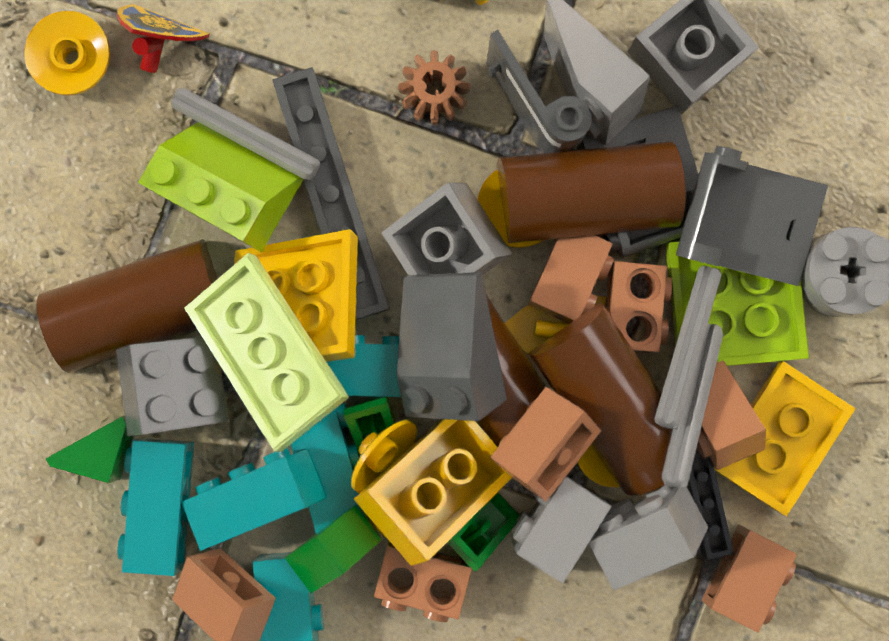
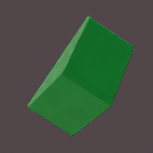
[343,397,396,456]
[45,416,134,483]
[448,492,519,572]
[285,504,382,593]

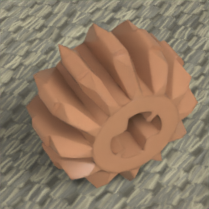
[398,50,471,125]

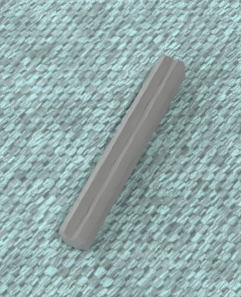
[171,88,320,180]
[655,266,721,429]
[661,324,723,489]

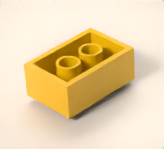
[354,419,512,566]

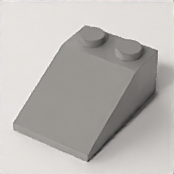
[544,0,650,146]

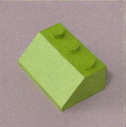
[138,122,303,253]

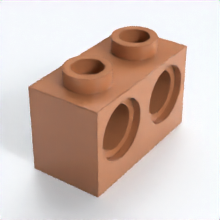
[605,261,672,353]
[374,541,472,622]

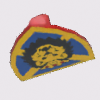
[116,4,210,73]

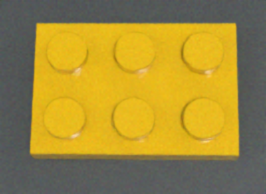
[714,361,856,517]

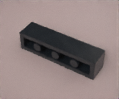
[686,450,734,560]

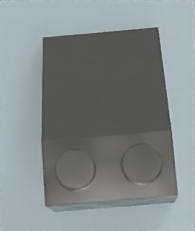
[397,272,507,421]

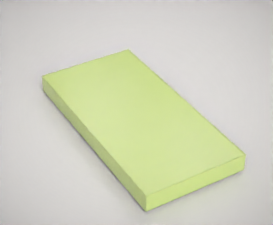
[185,253,349,452]

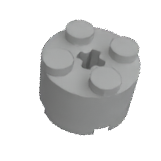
[801,227,889,317]

